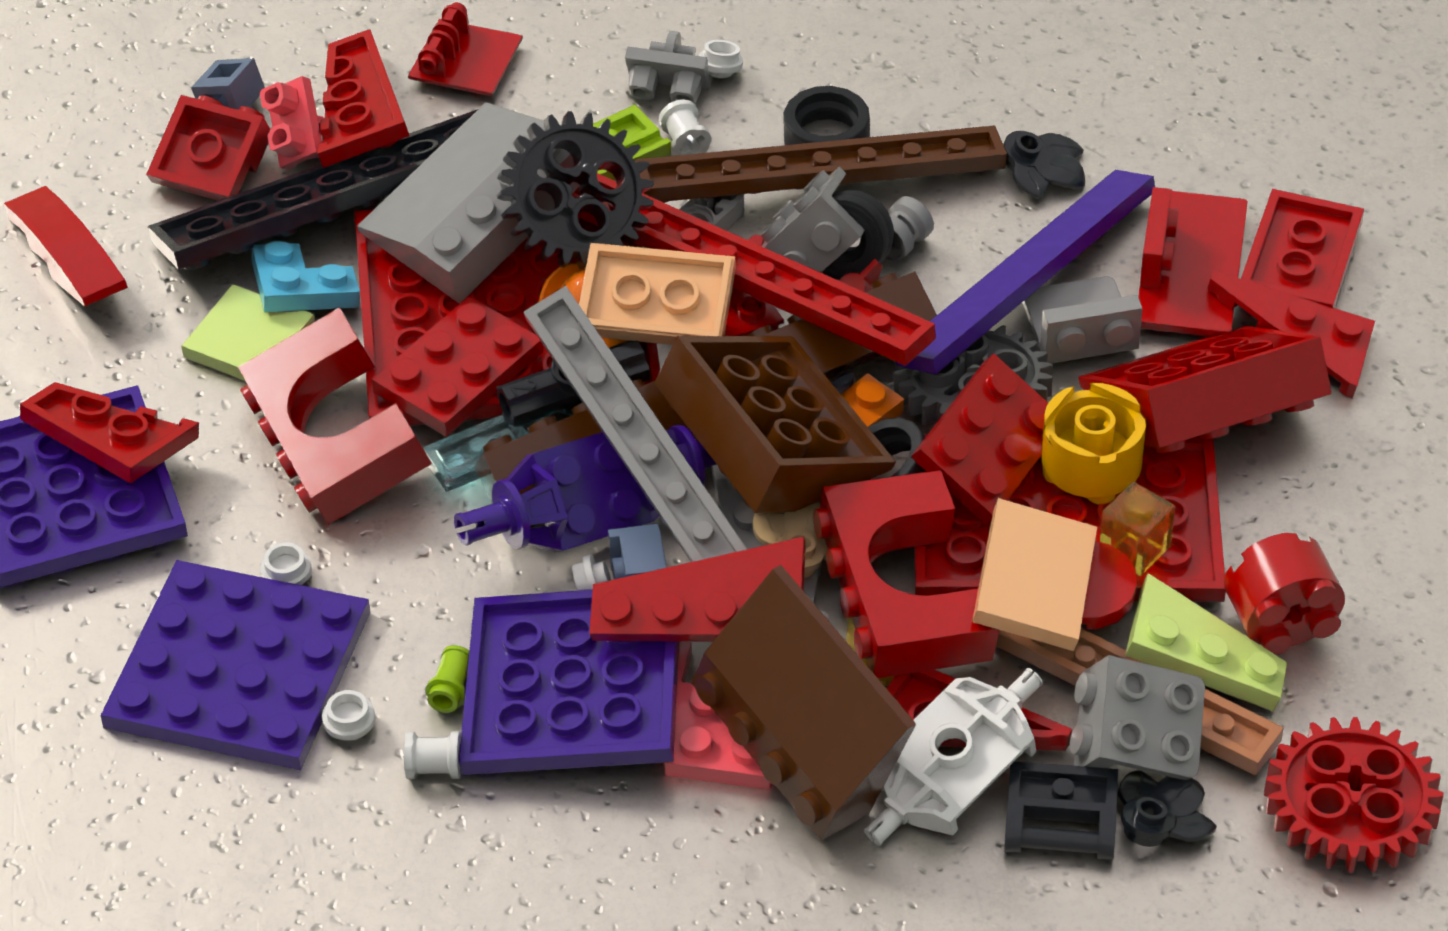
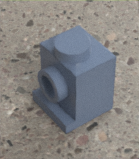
[191,58,265,110]
[608,524,667,579]

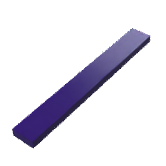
[896,169,1155,375]

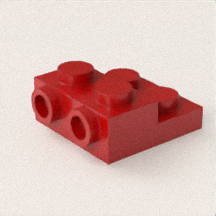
[146,95,270,201]

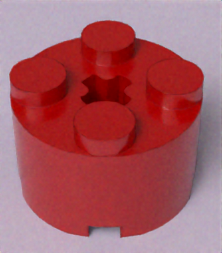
[1224,533,1345,655]

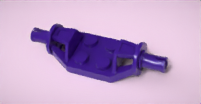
[454,425,717,552]

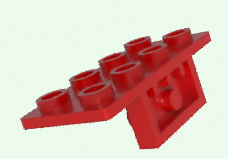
[1138,187,1248,337]

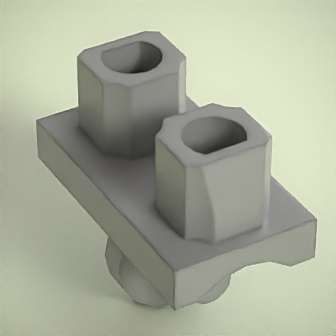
[625,31,711,104]

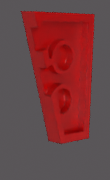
[20,382,199,484]

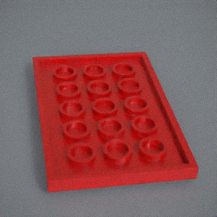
[915,434,1226,602]

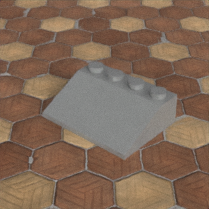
[357,103,580,304]

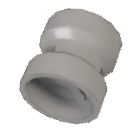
[886,196,934,261]

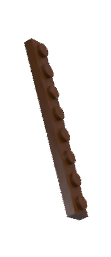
[635,125,1007,203]

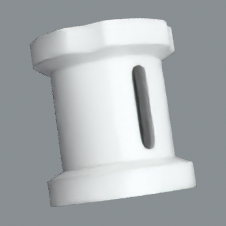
[659,99,712,156]
[404,731,462,779]

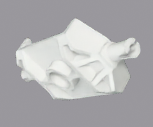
[864,668,1043,846]

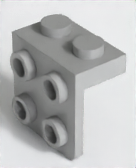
[760,167,865,273]
[1022,276,1143,363]
[1070,655,1205,780]

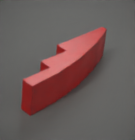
[4,186,128,306]

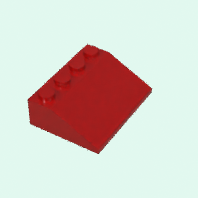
[1078,326,1332,453]

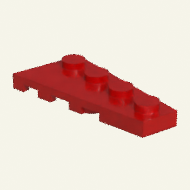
[317,29,410,168]
[589,537,806,642]

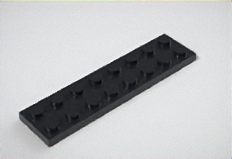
[147,109,478,270]

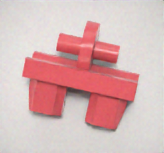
[260,76,324,170]

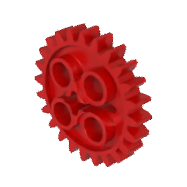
[1264,717,1444,873]

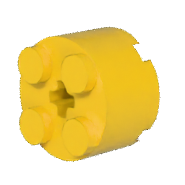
[1041,383,1146,504]

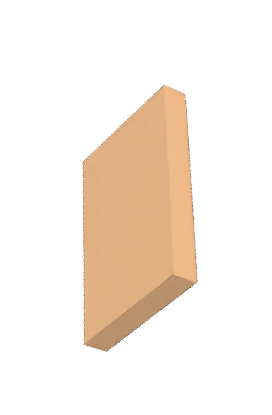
[579,243,736,345]
[972,498,1097,651]

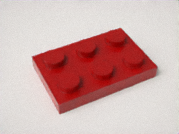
[1241,189,1364,308]
[371,296,543,437]
[911,353,1051,525]

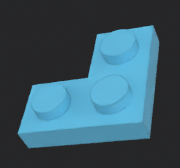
[252,241,360,312]

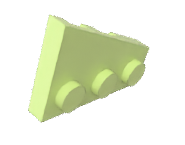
[1125,573,1287,711]

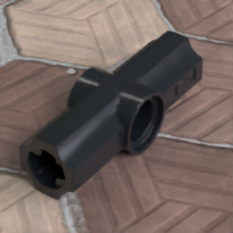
[497,340,650,427]

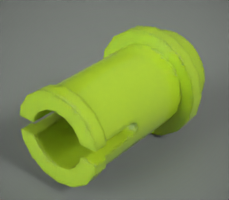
[425,645,469,713]

